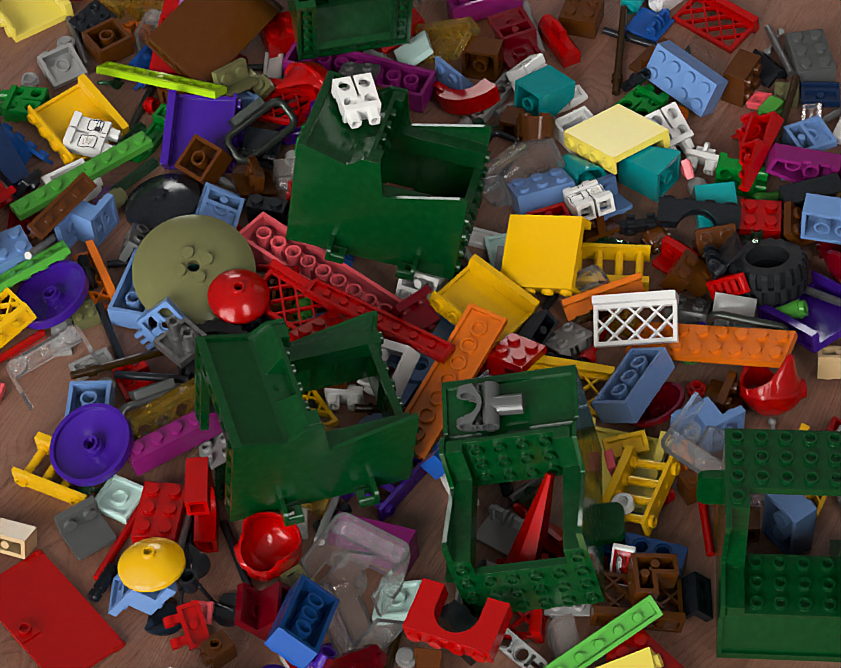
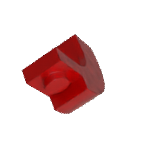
[432,78,501,115]

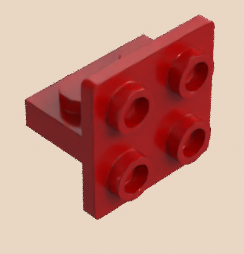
[652,235,699,274]

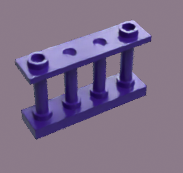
[341,457,428,522]

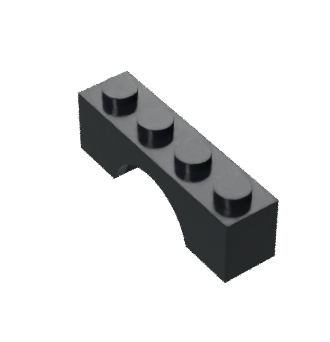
[656,195,741,232]

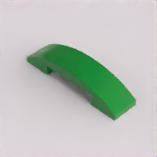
[129,103,167,164]

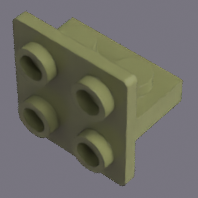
[211,58,258,97]

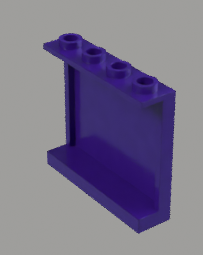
[160,90,243,173]
[756,270,841,353]

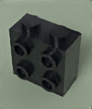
[438,599,479,666]

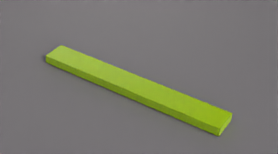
[96,61,227,99]

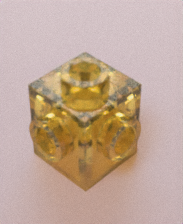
[608,309,642,338]

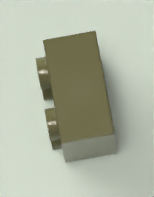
[774,81,799,108]
[70,298,101,332]

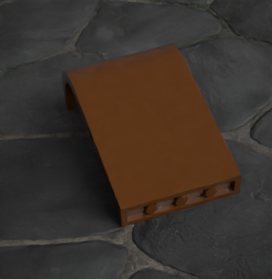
[144,0,284,83]

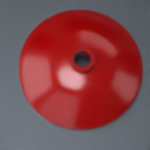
[207,269,270,324]

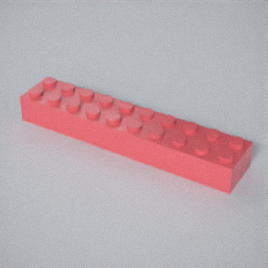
[239,212,403,341]

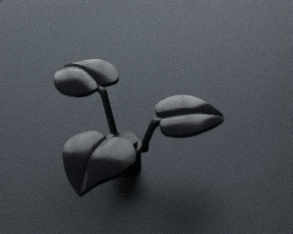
[144,543,237,636]

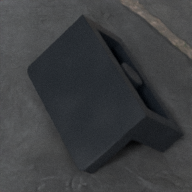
[752,49,788,88]
[675,571,713,622]

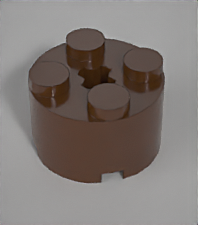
[516,113,556,143]

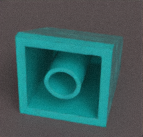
[514,65,576,117]
[617,146,681,202]
[691,181,739,234]

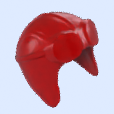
[276,61,328,123]
[739,354,807,416]
[233,512,303,583]

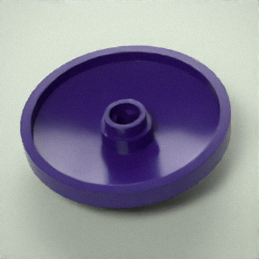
[13,260,89,329]
[49,403,133,487]

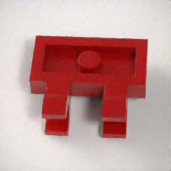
[111,360,155,403]
[163,599,210,651]

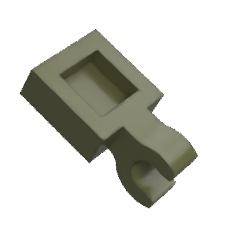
[248,68,276,100]

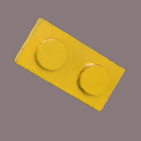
[602,429,650,460]

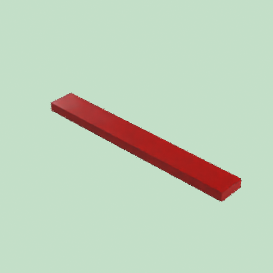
[304,278,456,364]

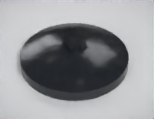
[124,173,202,230]

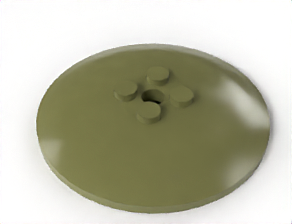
[132,215,256,325]

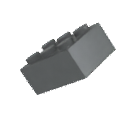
[784,29,836,89]

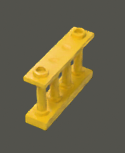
[575,243,651,293]
[11,431,93,506]
[603,445,680,537]

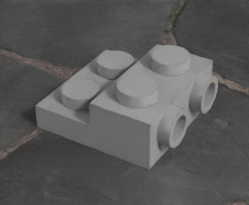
[37,42,88,90]

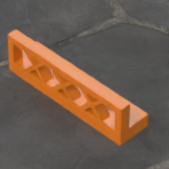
[72,239,116,312]
[561,272,646,322]

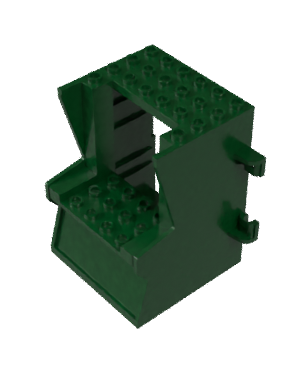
[287,0,413,61]
[286,70,492,281]
[195,310,419,527]
[439,364,626,617]
[696,428,841,662]

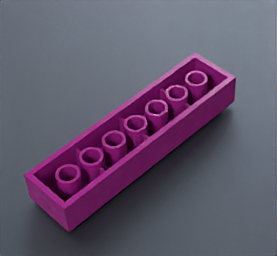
[282,41,437,113]

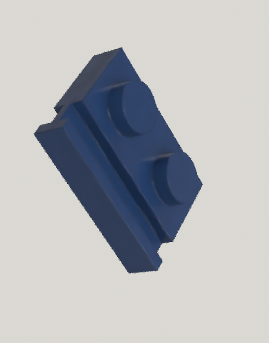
[800,82,841,107]

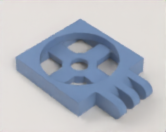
[134,297,194,350]

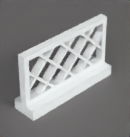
[592,290,679,348]

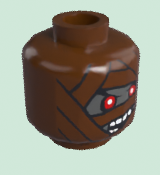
[640,226,672,255]

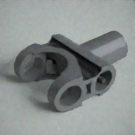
[456,381,525,432]

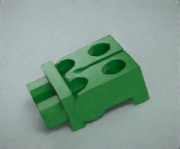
[614,83,669,116]
[0,85,51,126]
[715,152,769,198]

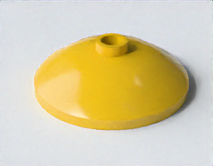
[117,537,186,592]

